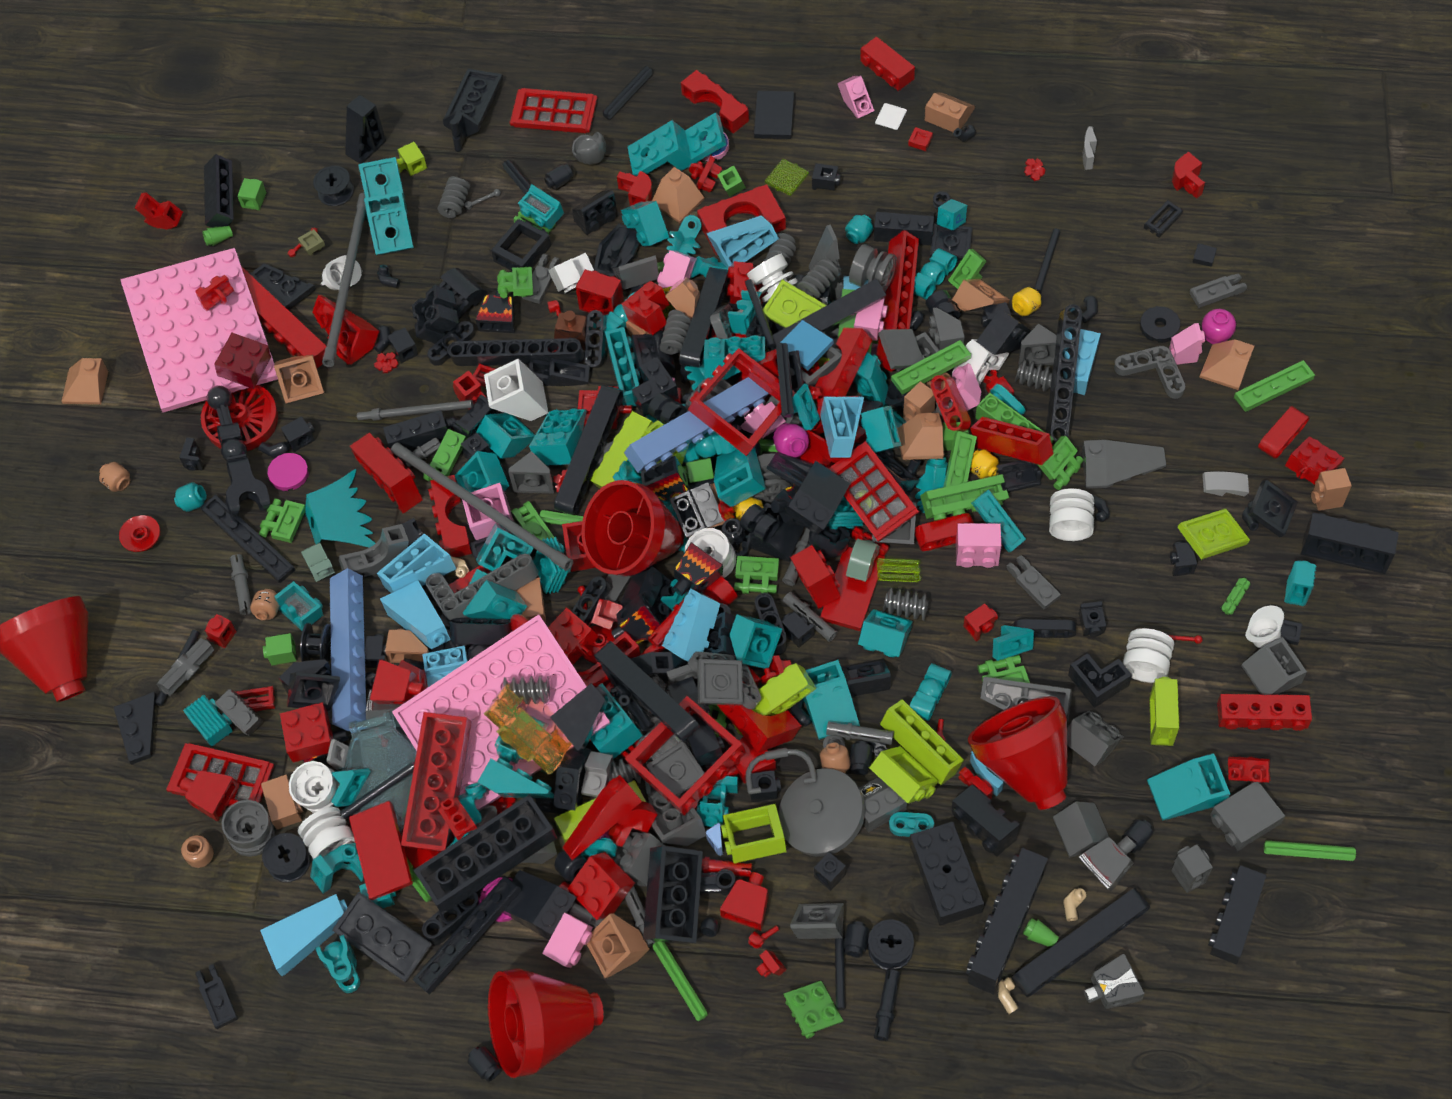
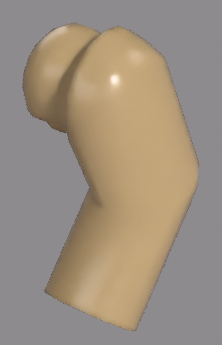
[451,556,469,578]
[1064,888,1086,921]
[998,977,1018,1014]

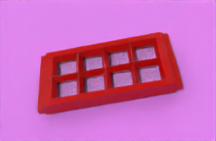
[510,88,597,133]
[828,441,919,542]
[166,743,275,807]

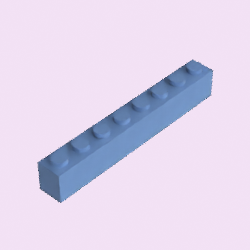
[624,377,769,473]
[330,568,366,731]

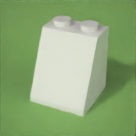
[484,359,548,421]

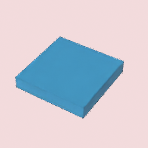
[780,320,834,371]

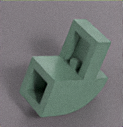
[846,539,880,582]
[301,543,335,582]

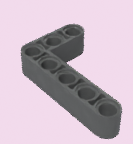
[425,554,539,623]

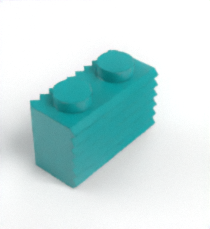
[1284,561,1317,606]
[183,695,232,747]

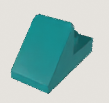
[793,384,820,430]
[993,625,1034,661]
[331,769,371,807]

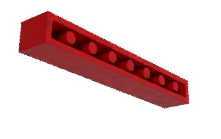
[877,230,919,372]
[241,266,327,368]

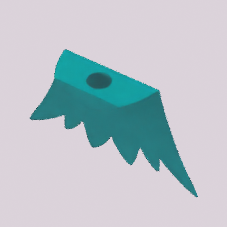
[305,469,376,548]

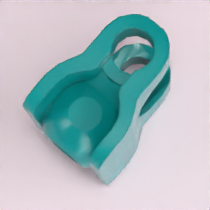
[316,935,361,993]

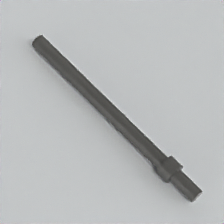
[357,400,473,421]

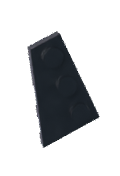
[250,263,316,310]
[114,692,157,765]

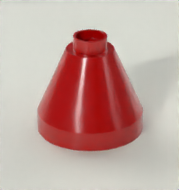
[581,480,684,576]
[0,596,88,702]
[968,697,1067,810]
[488,968,603,1078]

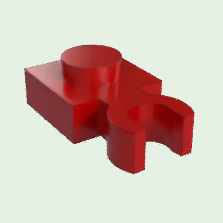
[983,370,1014,395]
[958,767,993,799]

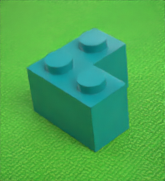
[621,201,669,246]
[476,523,533,571]

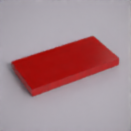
[820,547,885,631]
[349,801,413,901]

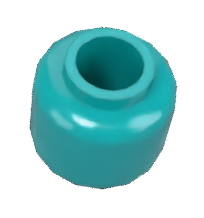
[845,215,874,244]
[174,482,206,512]

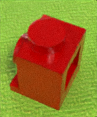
[963,604,998,642]
[205,614,237,648]

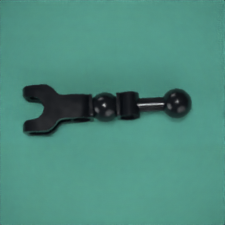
[206,385,270,517]

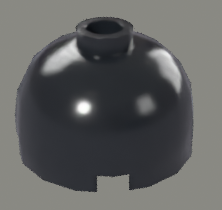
[808,525,851,559]

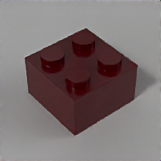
[214,332,271,389]

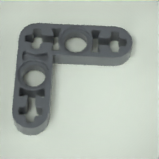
[710,304,733,339]
[1114,346,1185,399]
[688,651,761,709]

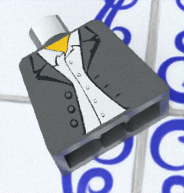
[1083,954,1145,1009]

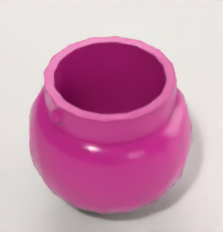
[1202,309,1236,344]
[773,423,809,458]

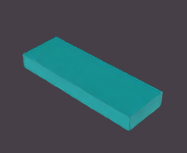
[971,490,1026,553]

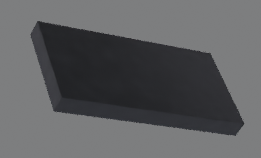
[332,892,433,982]

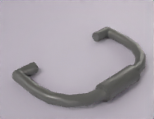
[746,748,817,794]

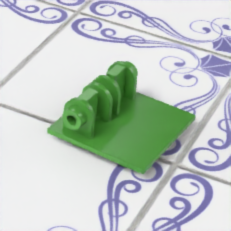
[783,981,843,1039]

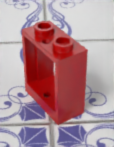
[805,418,867,463]

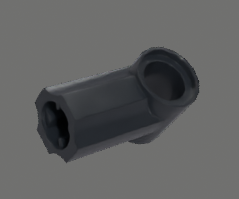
[700,869,736,896]

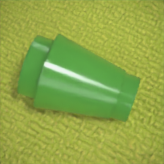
[203,226,233,246]
[1023,918,1059,948]

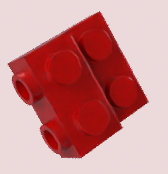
[727,261,768,304]

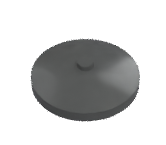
[779,769,865,856]

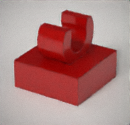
[756,950,787,977]

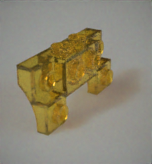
[483,684,572,775]

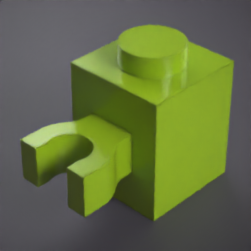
[396,142,427,176]

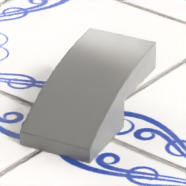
[1083,126,1097,170]
[1203,472,1249,496]
[327,739,356,771]

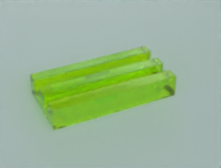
[877,558,921,582]

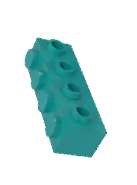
[605,327,641,407]

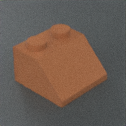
[925,93,975,132]

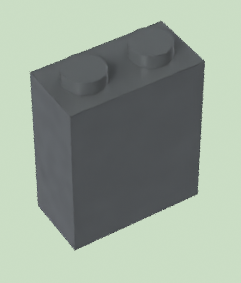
[1210,782,1285,851]

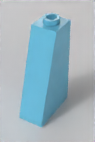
[380,580,450,649]
[260,894,348,976]

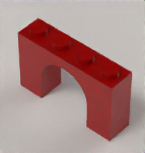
[697,184,786,255]
[717,665,801,753]

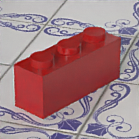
[860,37,915,91]

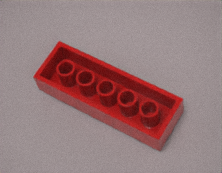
[401,712,472,852]

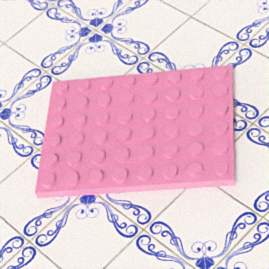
[120,248,278,413]
[392,614,610,811]

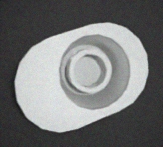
[321,255,361,290]
[1245,605,1284,648]

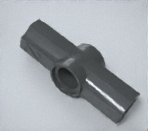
[157,638,214,696]

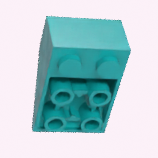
[704,335,765,379]
[861,406,902,453]
[529,409,586,465]
[714,447,766,507]
[803,660,860,740]
[590,683,643,760]
[1147,754,1230,821]
[477,758,554,798]

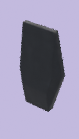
[594,224,640,277]
[766,452,813,488]

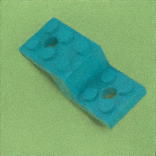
[627,112,726,176]
[358,157,414,256]

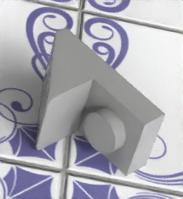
[581,751,613,797]

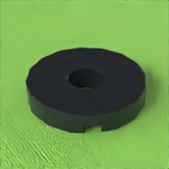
[1140,306,1180,343]

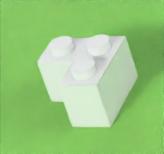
[549,253,594,293]
[952,339,1009,385]

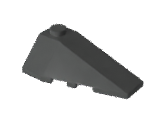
[806,224,844,301]
[1081,440,1166,489]
[981,677,1073,722]
[645,771,706,846]

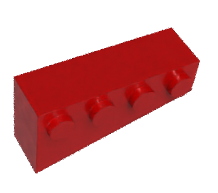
[350,433,423,514]

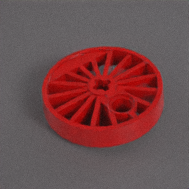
[201,385,278,451]

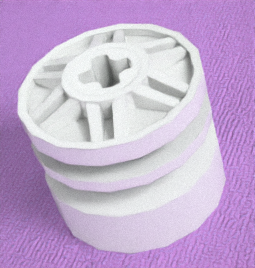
[747,253,799,302]
[1049,489,1094,541]
[1123,628,1174,683]
[289,761,340,813]
[298,807,355,859]

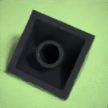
[841,659,891,697]
[287,672,340,711]

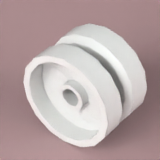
[685,528,736,578]

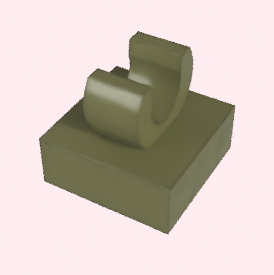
[298,229,325,255]

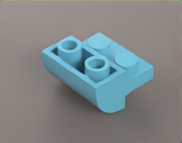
[423,646,468,687]

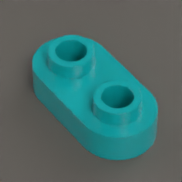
[990,384,1026,415]
[889,812,934,837]
[581,838,617,858]

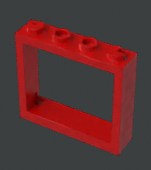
[688,348,796,456]
[625,696,746,816]

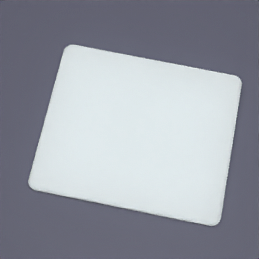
[875,103,907,130]

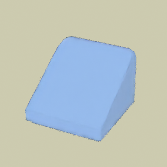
[706,823,723,856]

